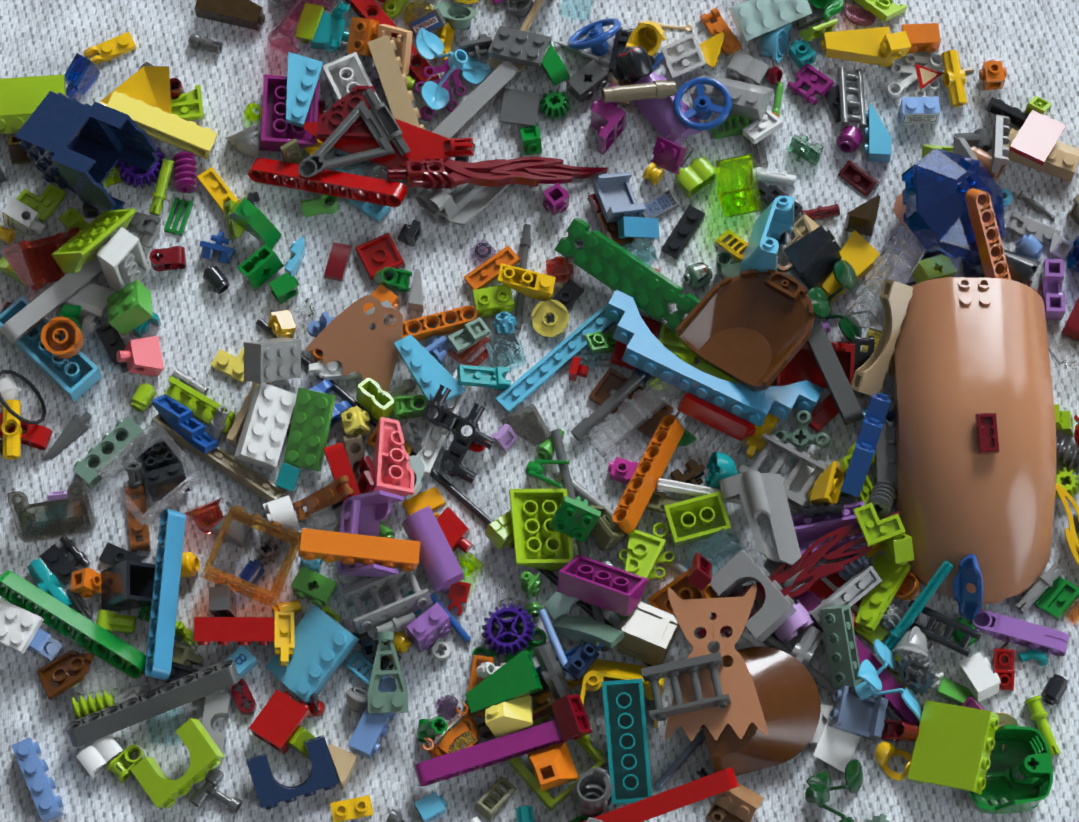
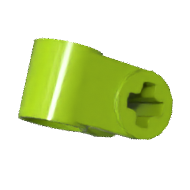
[106,745,145,783]

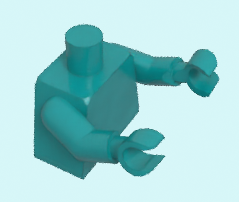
[311,1,351,53]

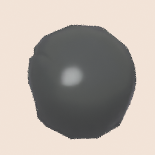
[506,0,534,18]

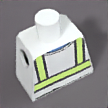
[2,197,47,236]

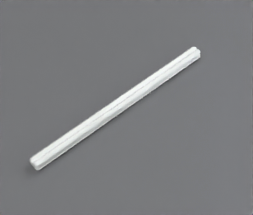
[657,478,803,514]

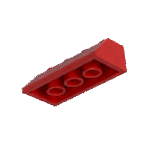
[193,617,275,645]

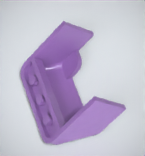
[337,490,404,577]

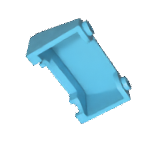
[740,196,795,272]

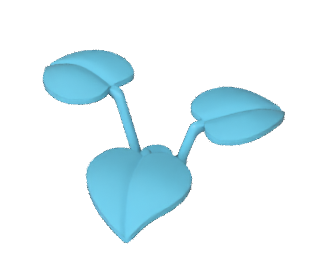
[415,27,492,110]
[855,639,922,722]

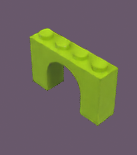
[130,718,225,809]

